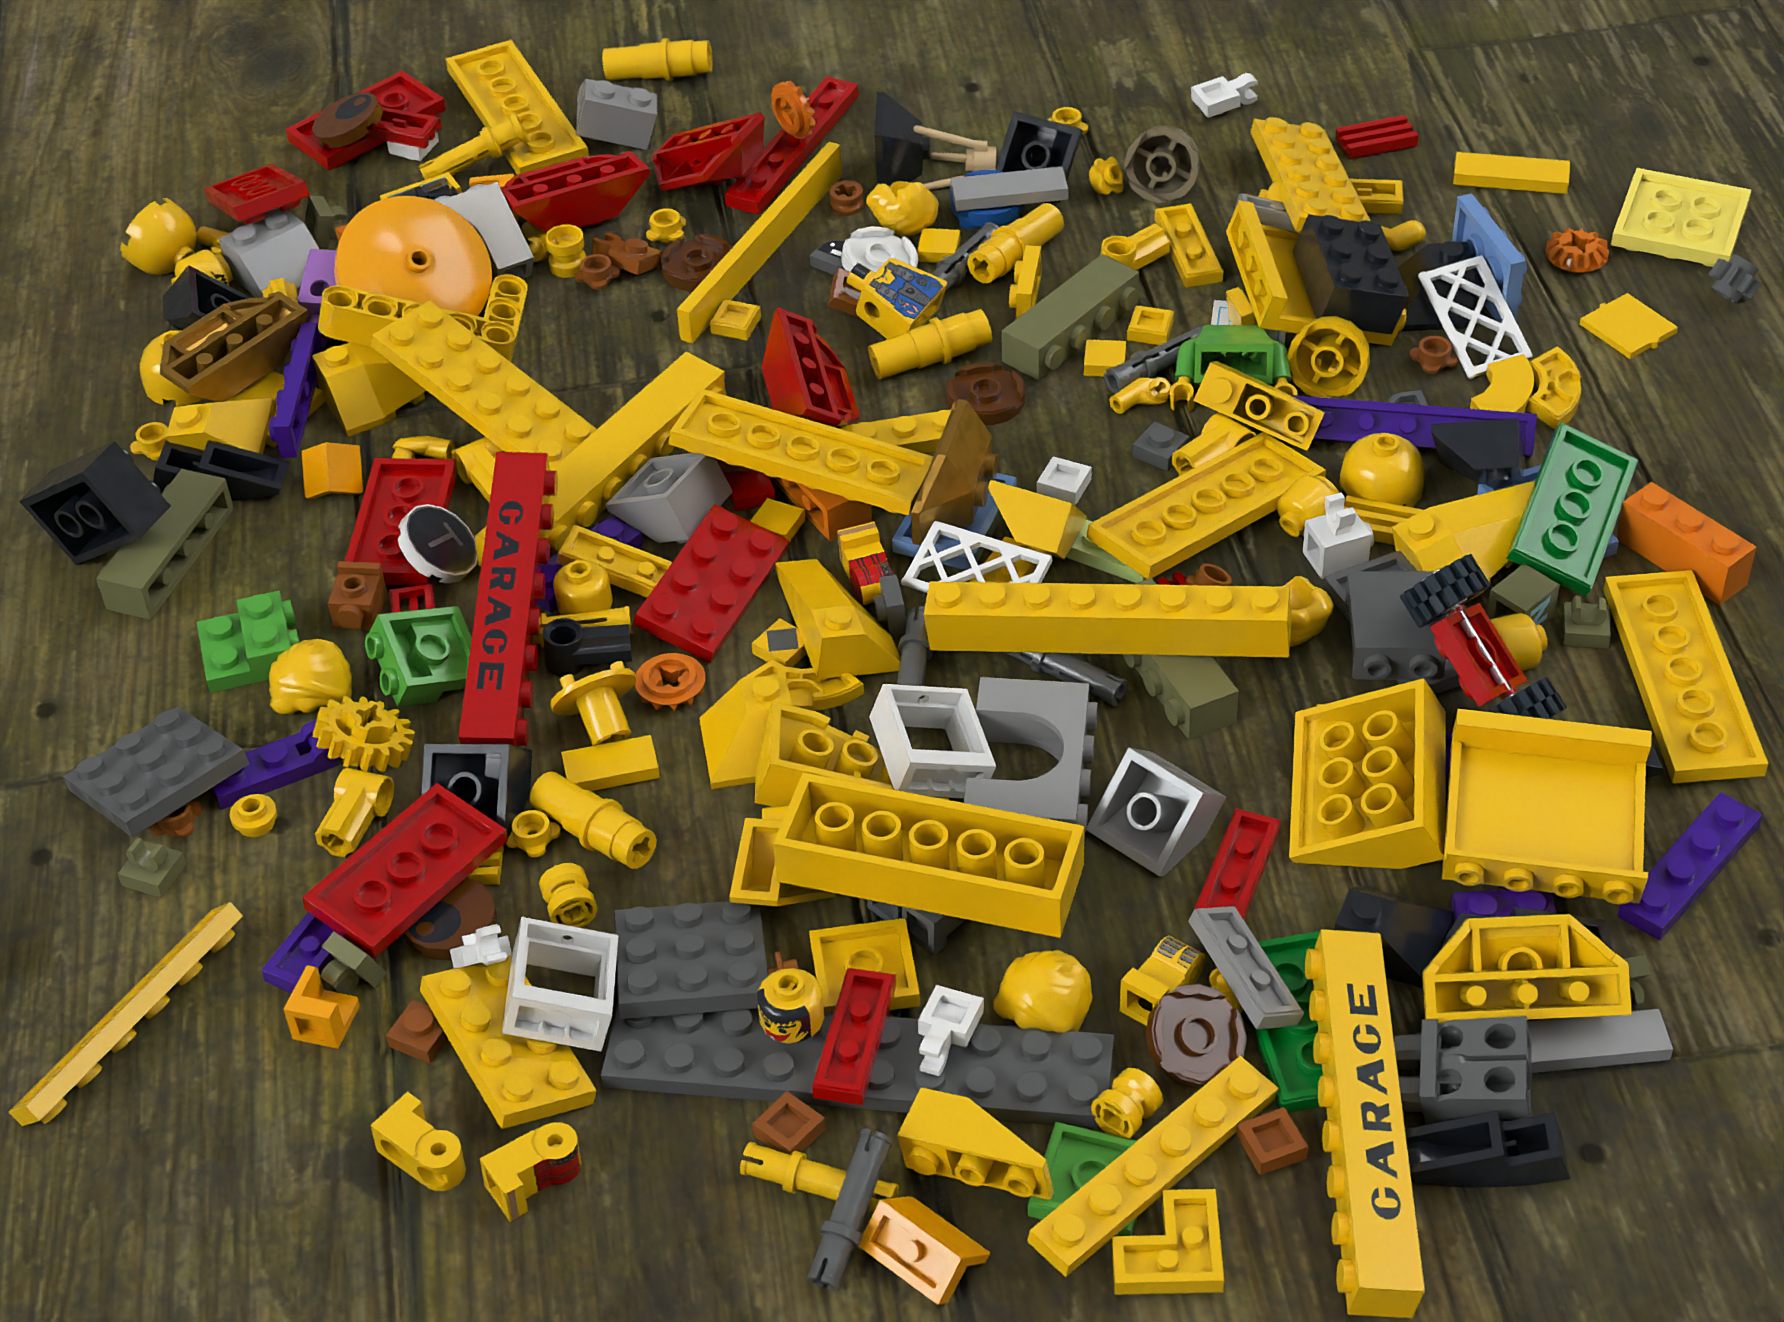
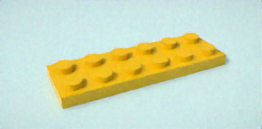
[446,40,589,175]
[1250,117,1370,232]
[371,300,597,470]
[669,388,933,516]
[1087,432,1326,579]
[1603,570,1768,784]

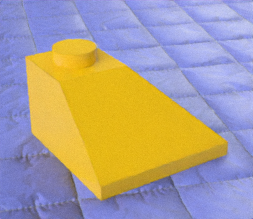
[166,398,276,454]
[988,480,1087,559]
[699,673,792,789]

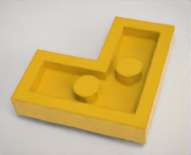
[1112,1189,1224,1295]

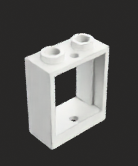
[869,684,996,798]
[502,917,618,1051]

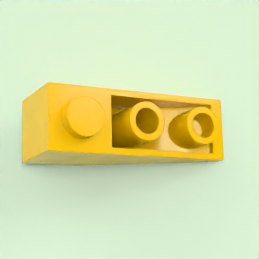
[1193,361,1325,451]
[897,1087,1054,1200]

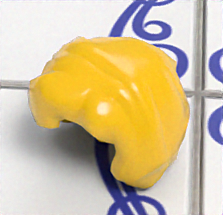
[866,181,939,236]
[1282,576,1334,647]
[269,639,352,715]
[993,950,1093,1033]

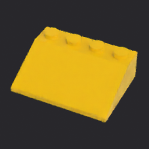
[1289,678,1446,869]

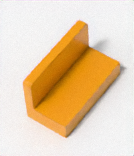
[859,1196,990,1305]

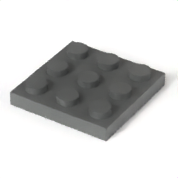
[63,707,250,837]
[615,900,768,1019]

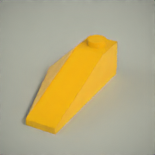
[312,342,427,437]
[1392,480,1536,600]
[775,559,901,679]
[755,701,949,807]

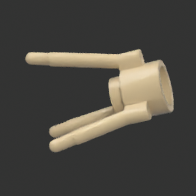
[913,125,996,190]

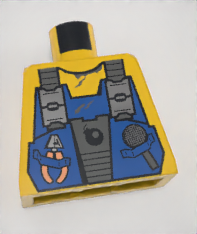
[846,258,948,339]

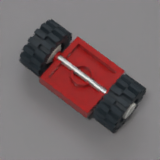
[1400,554,1567,719]

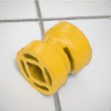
[545,224,586,278]
[539,863,598,928]
[1091,1068,1163,1139]

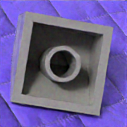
[576,79,657,150]
[219,209,319,298]
[605,453,733,543]
[1087,747,1226,877]

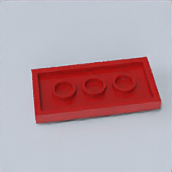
[285,70,446,171]
[203,163,310,224]
[345,458,458,585]
[633,504,789,663]
[302,783,507,959]

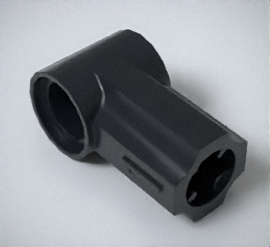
[543,618,632,677]

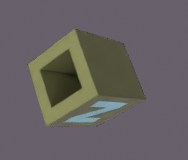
[1487,563,1560,626]

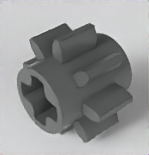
[1708,254,1762,304]

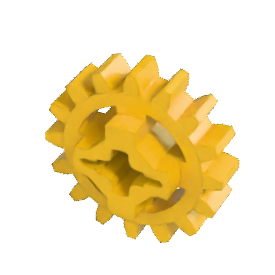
[313,696,415,772]

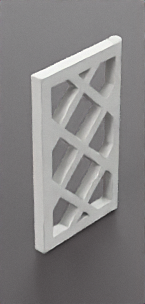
[1418,255,1533,379]
[901,521,1053,593]

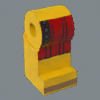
[837,522,893,606]
[480,1122,581,1221]

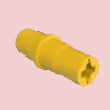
[603,38,713,81]
[968,203,1064,283]
[868,309,992,380]
[530,772,657,869]

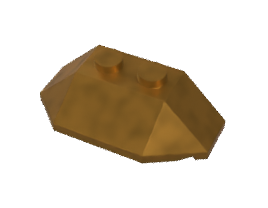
[160,291,308,402]
[911,399,999,545]

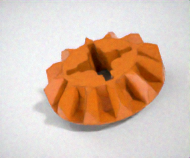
[771,81,816,139]
[1546,228,1610,272]
[635,653,706,711]

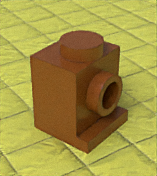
[328,561,388,630]

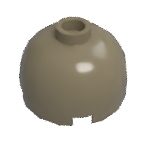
[1124,125,1200,203]

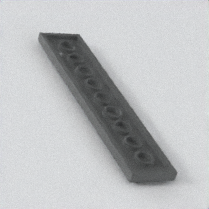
[601,1003,1114,1129]

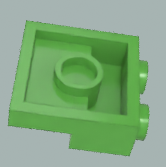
[197,591,300,693]
[365,606,472,707]

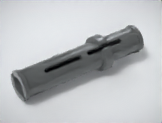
[931,222,999,292]
[1104,325,1203,394]
[897,606,933,699]
[1002,652,1128,706]
[806,1129,893,1291]

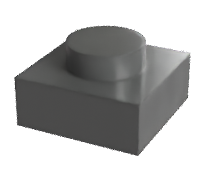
[1132,421,1190,471]
[874,574,906,638]

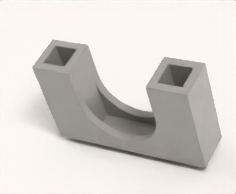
[434,182,534,280]
[963,677,1098,833]

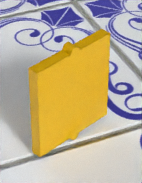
[1580,293,1678,359]

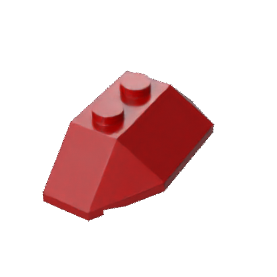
[651,112,765,191]
[500,151,650,233]
[761,308,860,427]

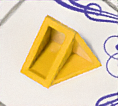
[729,818,836,906]

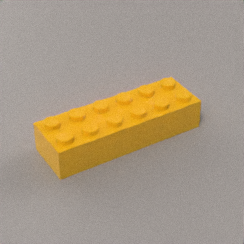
[773,773,1084,938]

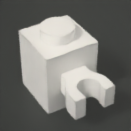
[1303,493,1374,579]

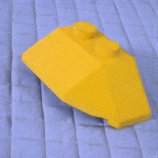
[1423,914,1632,1023]

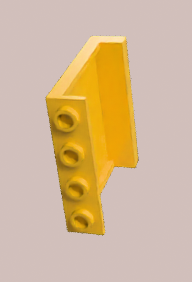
[1226,200,1406,346]
[1442,709,1652,904]

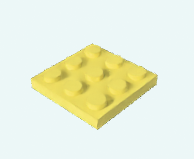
[1611,168,1751,267]

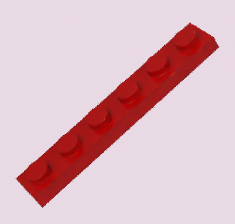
[725,76,859,215]

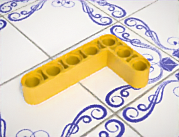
[318,274,527,362]

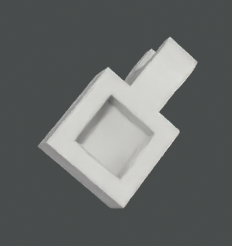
[1191,73,1258,117]
[449,924,512,968]
[918,985,984,1076]

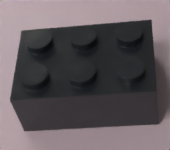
[1292,214,1409,335]
[19,441,171,565]

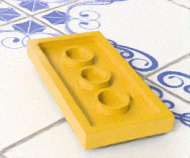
[420,955,597,1129]

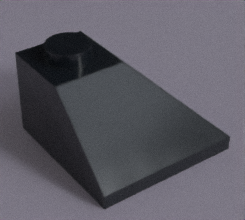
[874,92,930,187]
[995,111,1083,202]
[1398,241,1476,331]
[163,265,251,330]
[1431,418,1525,488]
[421,744,532,838]
[1334,885,1454,989]

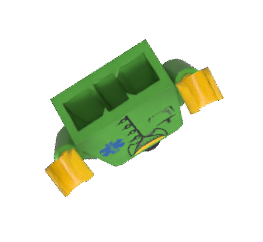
[1169,325,1297,412]

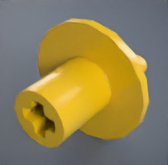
[550,661,637,746]

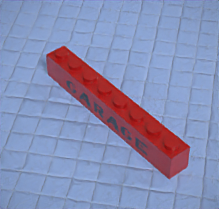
[459,452,558,747]

